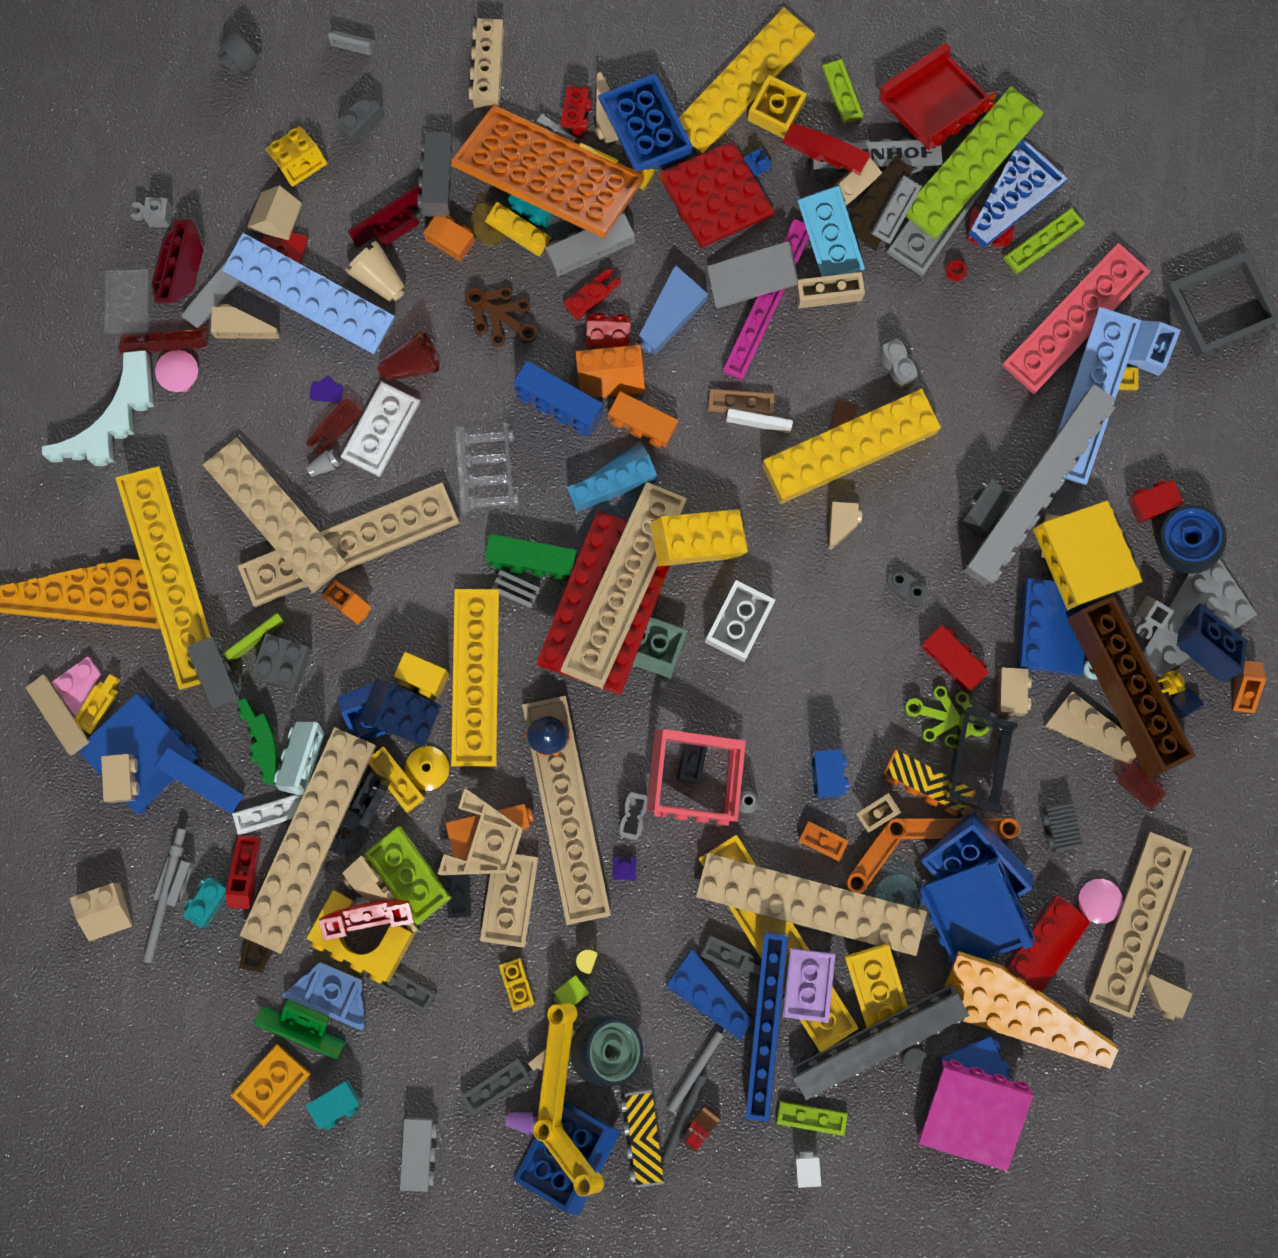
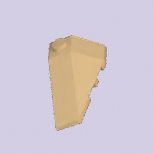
[342,856,420,933]

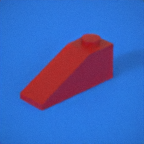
[225,835,261,909]

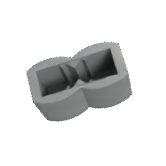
[880,338,917,390]
[620,792,647,841]

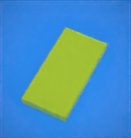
[364,826,452,926]

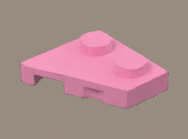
[51,656,102,717]

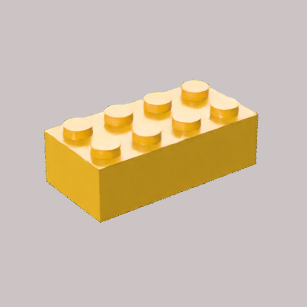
[650,510,748,566]

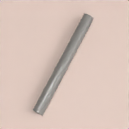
[667,1030,724,1113]

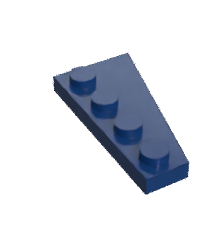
[666,949,753,1040]

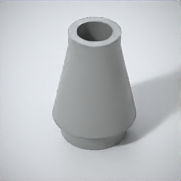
[306,449,340,477]
[739,791,758,813]

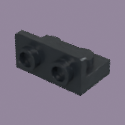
[351,772,391,828]

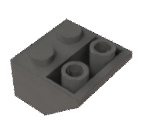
[961,478,1010,538]

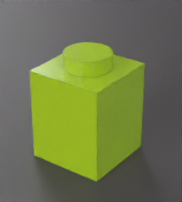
[553,975,590,1005]

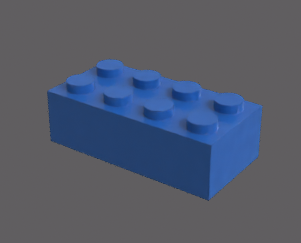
[513,361,604,436]

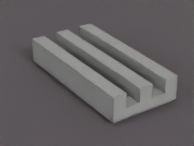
[491,570,540,609]

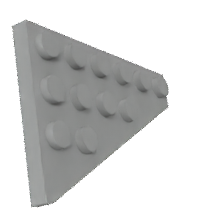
[1143,559,1257,679]

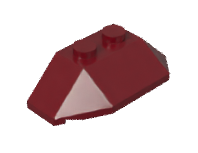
[151,220,203,304]

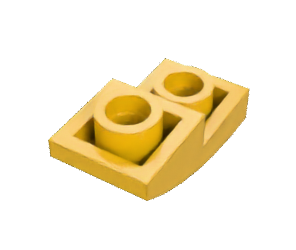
[499,958,535,1012]

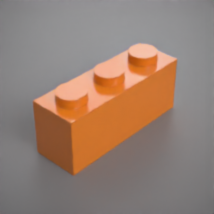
[608,392,678,448]

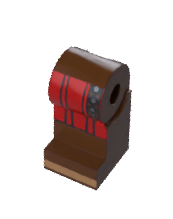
[680,1104,721,1151]

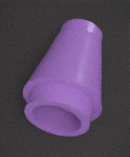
[505,1112,538,1135]

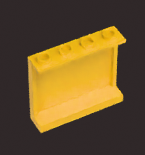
[1033,501,1142,610]

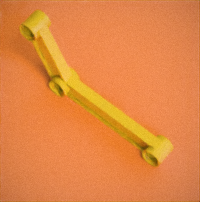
[533,1003,604,1196]

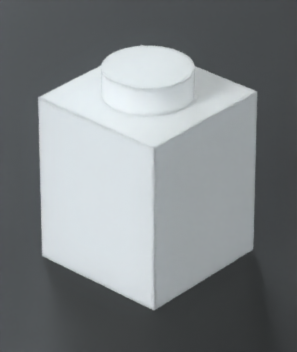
[794,1152,821,1188]

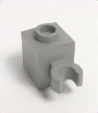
[131,197,173,228]
[1133,595,1174,639]

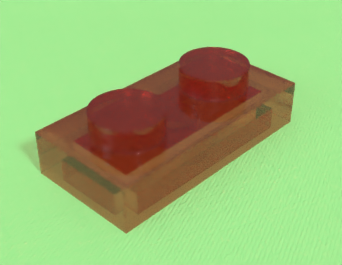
[1116,763,1166,811]

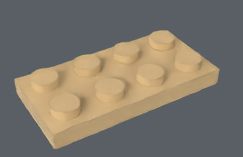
[480,854,539,948]

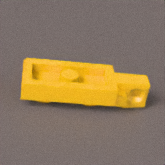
[74,674,120,735]

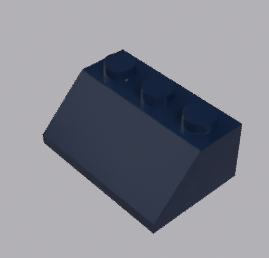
[1176,603,1247,683]

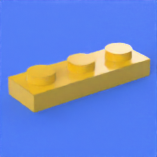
[484,202,551,257]
[368,746,425,813]

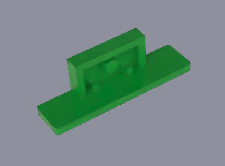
[254,1000,346,1059]

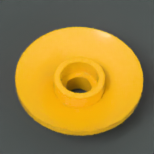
[405,746,450,791]

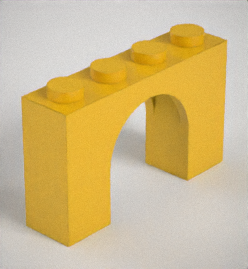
[306,890,416,984]

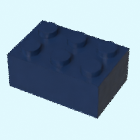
[359,679,441,747]

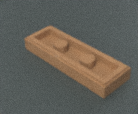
[708,389,775,416]

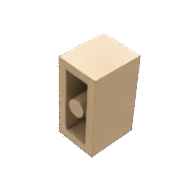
[997,668,1032,716]
[101,754,139,803]

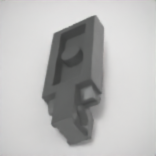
[700,935,761,976]

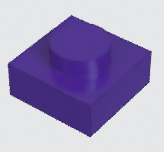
[613,857,636,880]

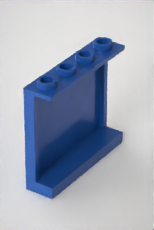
[78,693,201,815]
[919,857,1036,967]

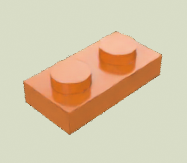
[798,821,849,861]

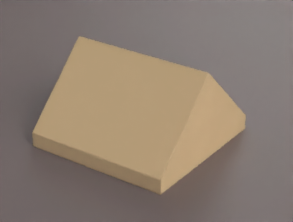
[247,185,302,240]

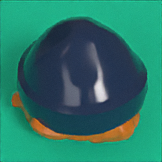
[525,716,570,757]

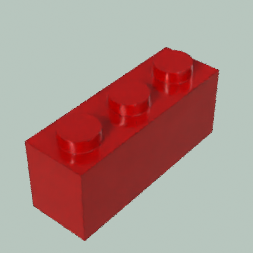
[920,625,989,693]

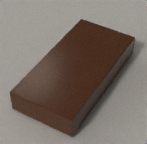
[830,399,858,430]

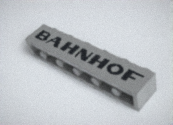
[811,138,942,177]

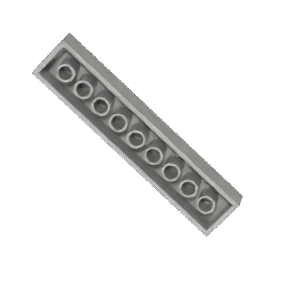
[963,384,1116,586]

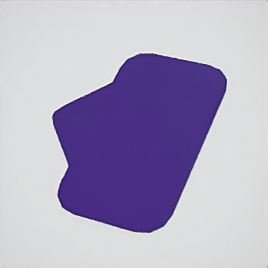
[310,376,343,403]

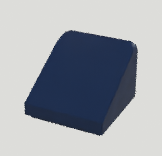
[1170,687,1204,718]

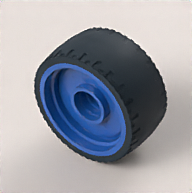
[1157,505,1227,574]

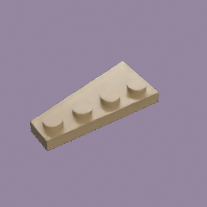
[1044,691,1136,764]

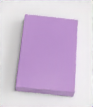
[782,948,835,1023]

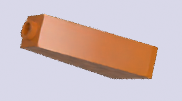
[446,804,534,861]

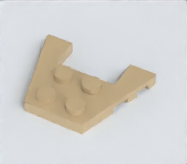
[438,789,523,875]

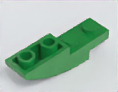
[237,698,279,787]

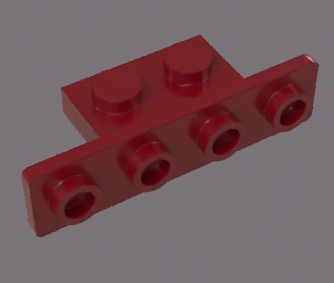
[348,185,422,247]

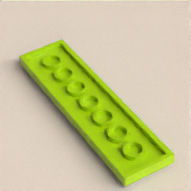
[906,87,1044,240]

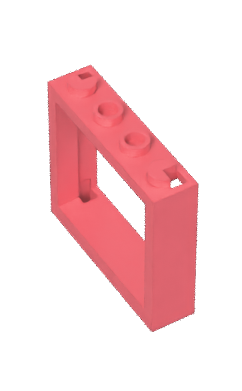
[646,729,746,826]

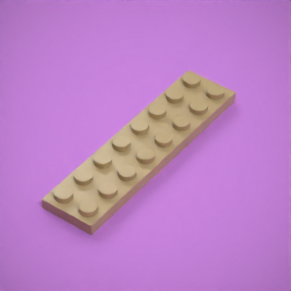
[203,437,347,593]
[1087,832,1193,1018]

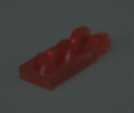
[307,398,363,455]

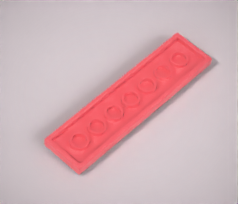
[1002,243,1150,394]

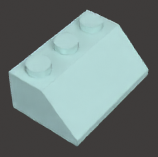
[274,722,325,796]

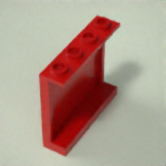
[879,42,996,150]

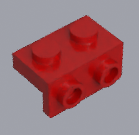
[560,85,593,138]
[586,313,631,347]

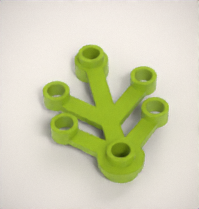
[905,686,989,748]

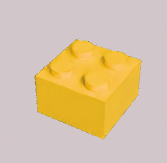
[748,75,807,139]
[394,652,450,700]

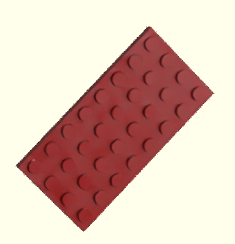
[536,510,670,695]

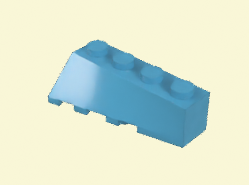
[567,441,657,512]

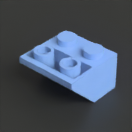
[1127,321,1181,376]

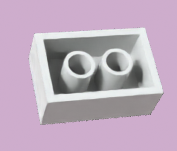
[705,580,775,662]

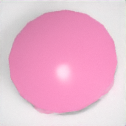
[155,350,199,392]
[1077,879,1123,924]

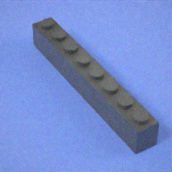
[790,984,970,1100]

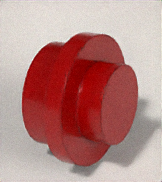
[945,260,967,282]

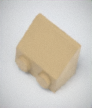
[70,883,133,941]

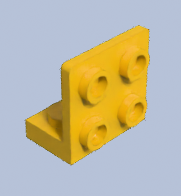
[265,126,327,187]

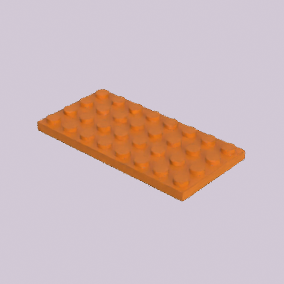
[451,105,645,238]

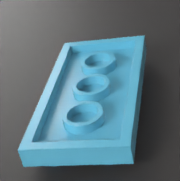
[797,185,865,277]

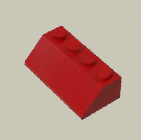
[1004,895,1090,993]

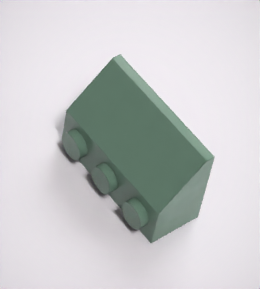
[633,617,688,679]

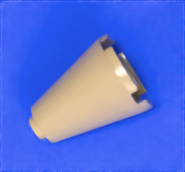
[345,241,405,302]

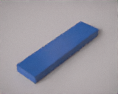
[155,746,244,814]

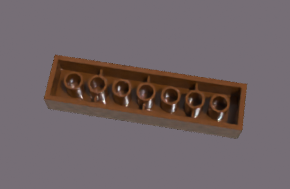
[1067,596,1196,779]

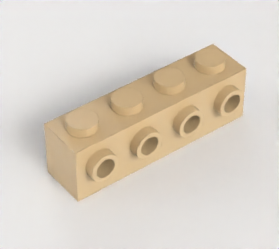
[469,18,504,109]

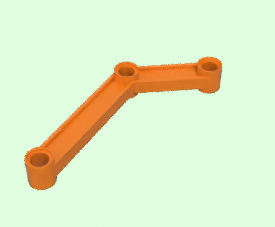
[845,818,1020,893]

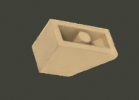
[828,502,862,549]
[856,793,901,833]
[1145,974,1193,1021]

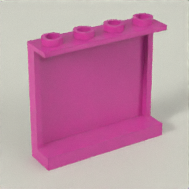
[917,1060,1033,1171]

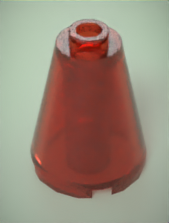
[377,331,440,380]

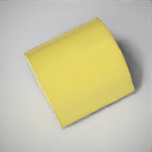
[576,950,598,974]

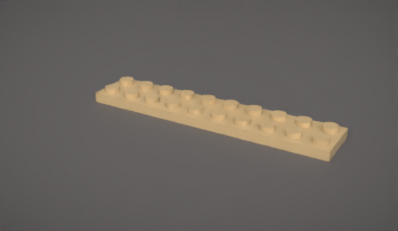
[561,482,687,689]
[238,483,459,607]
[522,696,611,925]
[240,727,376,954]
[696,853,927,956]

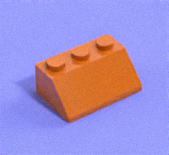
[576,345,645,399]

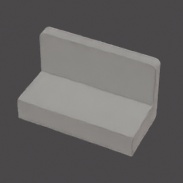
[154,856,195,907]

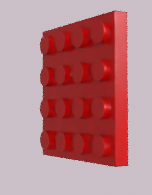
[659,141,775,249]

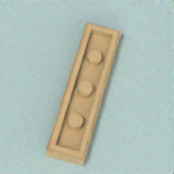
[26,674,90,756]

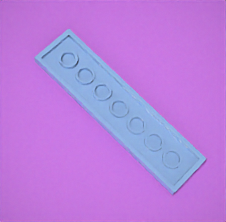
[222,233,395,355]
[1055,307,1141,485]

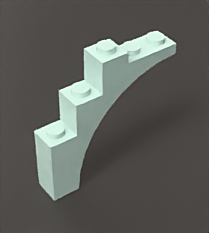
[42,351,154,466]

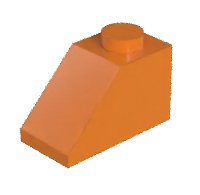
[321,580,372,625]
[1232,661,1267,713]

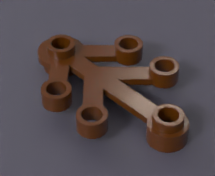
[465,287,537,347]

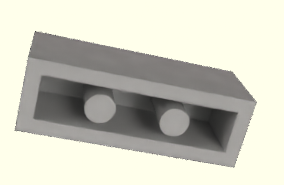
[400,1117,438,1192]

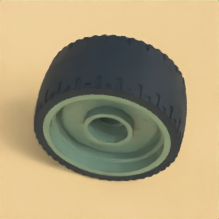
[570,1016,644,1087]

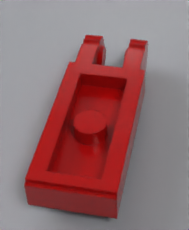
[563,267,622,321]

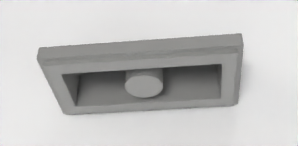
[328,31,375,55]

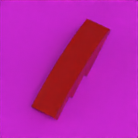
[782,123,871,176]

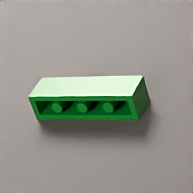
[484,534,577,581]

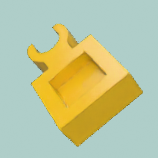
[1158,669,1185,695]

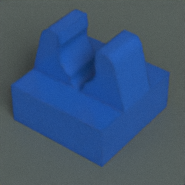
[743,147,773,178]

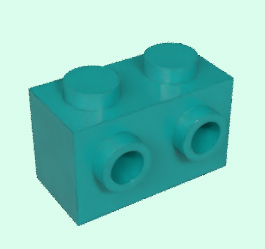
[508,195,554,228]
[183,877,227,928]
[306,1080,362,1130]

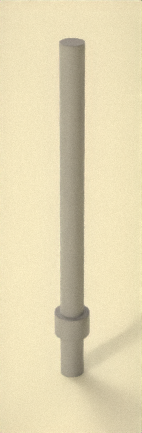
[143,828,186,963]

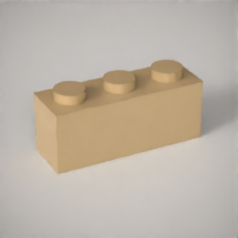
[795,272,865,309]

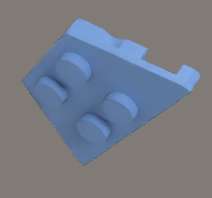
[282,962,365,1031]

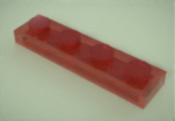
[118,328,209,354]

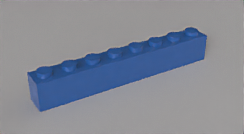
[746,931,789,1122]

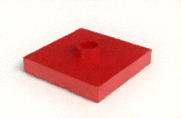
[261,233,309,264]

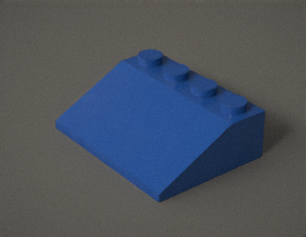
[598,73,693,171]
[1016,578,1088,676]
[921,812,1033,899]
[513,1100,621,1216]

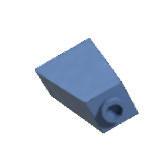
[639,266,708,355]

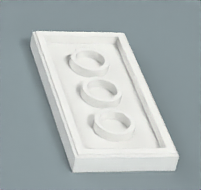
[341,381,420,477]

